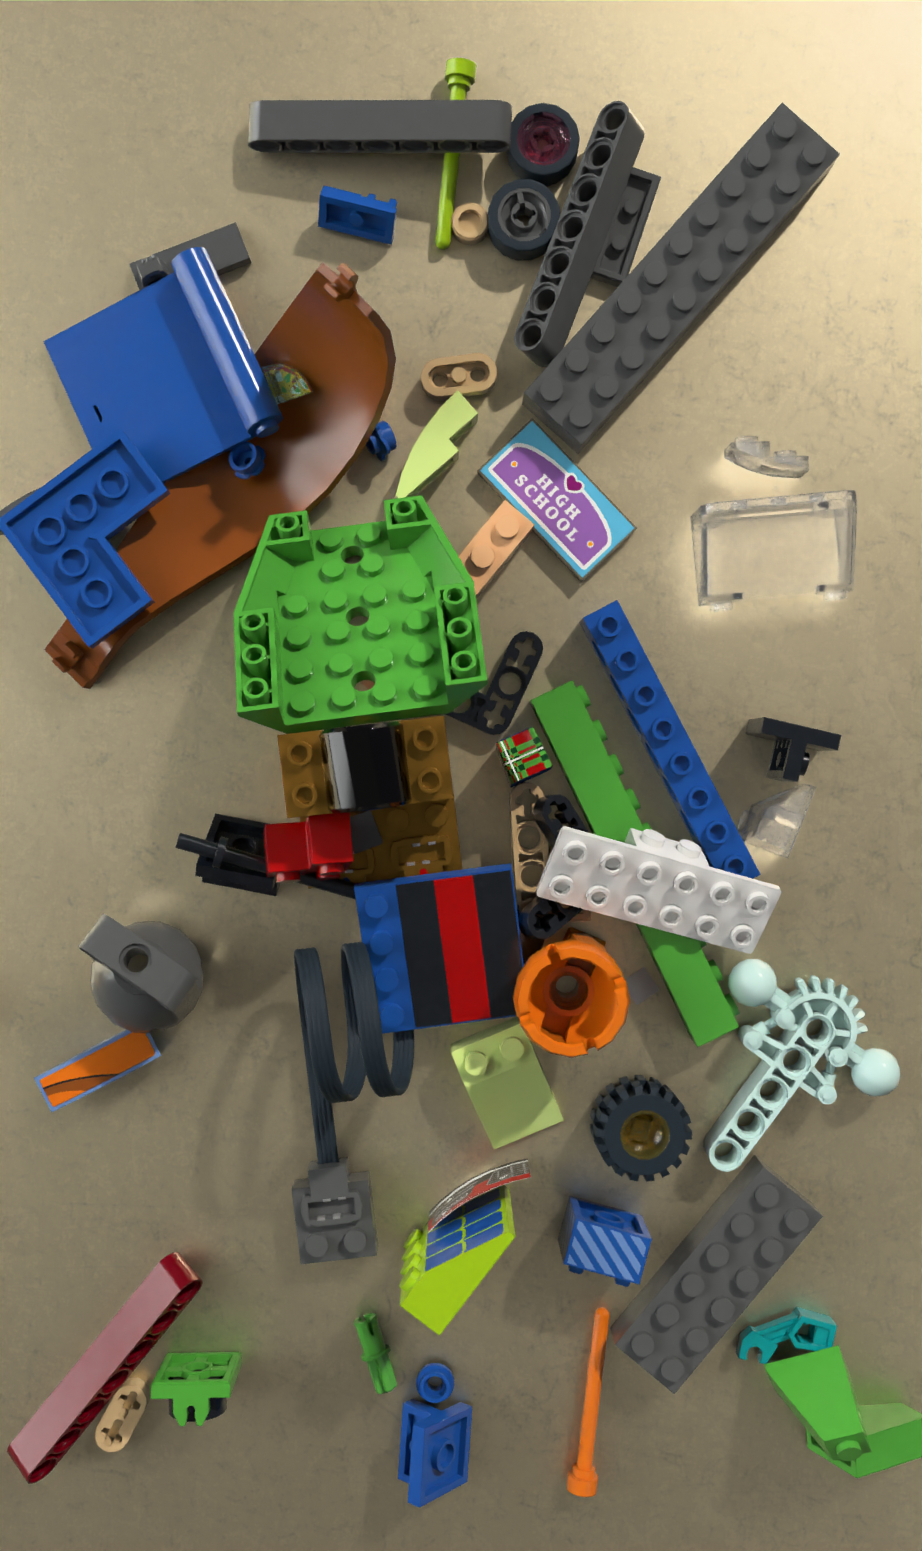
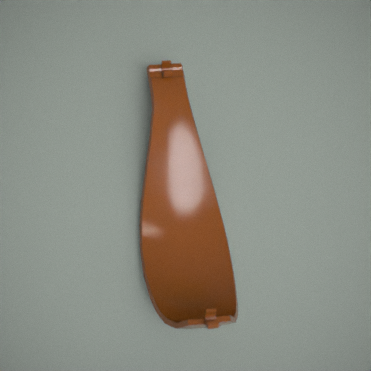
[44,262,396,689]

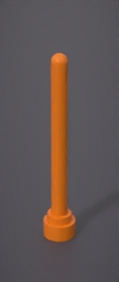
[566,1307,610,1497]

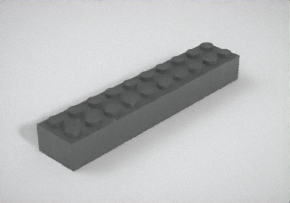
[522,102,840,454]

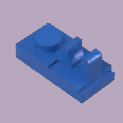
[318,186,397,245]

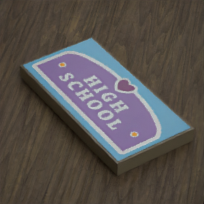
[477,418,637,582]

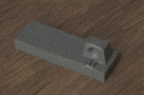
[129,222,251,290]

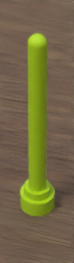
[435,58,477,250]

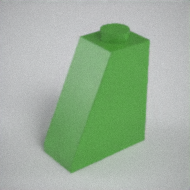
[764,1345,871,1461]
[806,1403,922,1478]

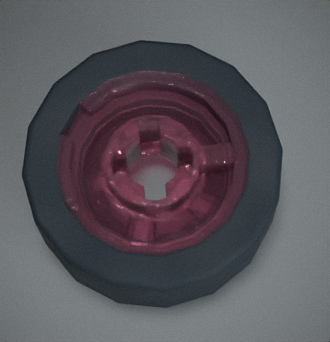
[506,103,580,186]

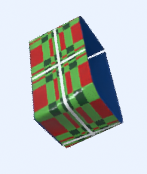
[496,727,553,788]

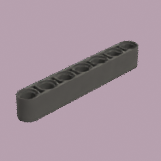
[248,100,512,153]
[514,101,645,367]

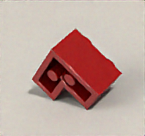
[263,813,353,883]

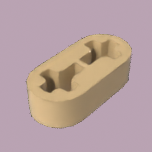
[95,1377,151,1453]

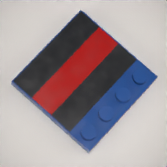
[354,863,524,1034]

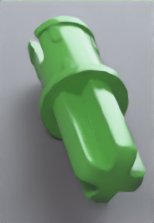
[353,1313,397,1394]

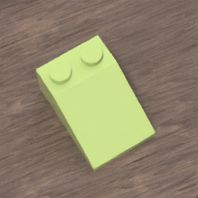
[451,1016,564,1149]

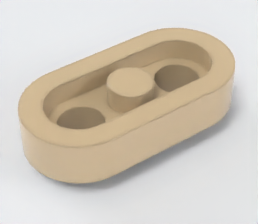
[421,353,497,400]

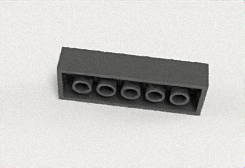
[610,1155,823,1394]

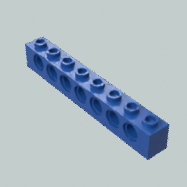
[579,600,761,879]

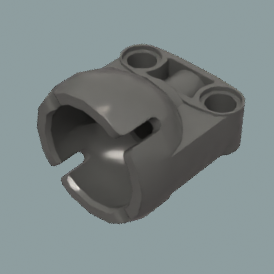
[78,914,204,1033]

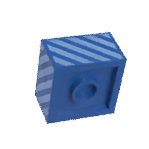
[558,1196,652,1287]

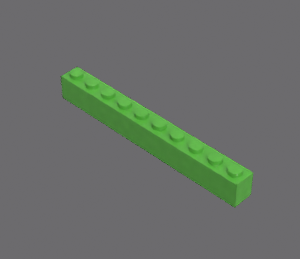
[529,680,740,1047]

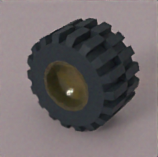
[590,1075,692,1182]

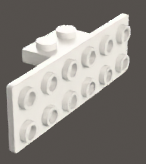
[536,826,782,954]

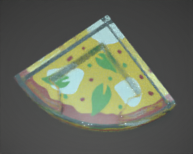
[262,363,313,405]

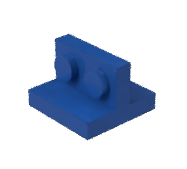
[398,1399,472,1508]

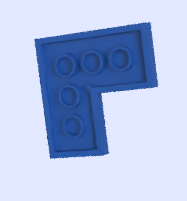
[0,428,171,649]

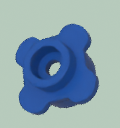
[366,421,397,461]

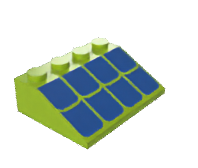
[399,1185,516,1336]

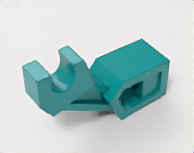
[736,1307,837,1364]

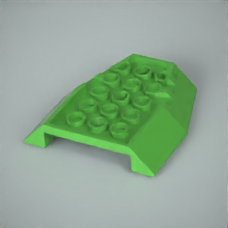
[234,495,488,734]

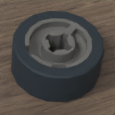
[488,179,560,261]

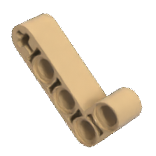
[509,782,552,918]

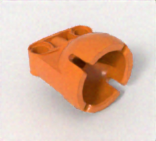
[513,926,630,1058]

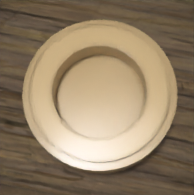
[451,203,488,245]

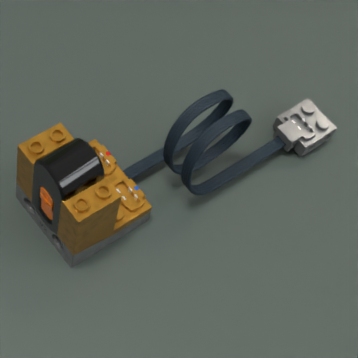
[277,716,462,1264]

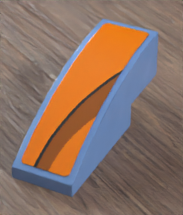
[34,1030,161,1112]

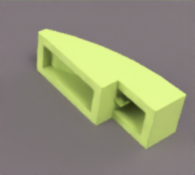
[396,390,478,498]

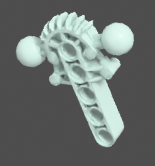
[703,959,900,1172]

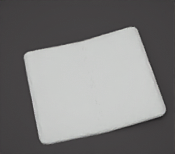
[625,967,659,1005]

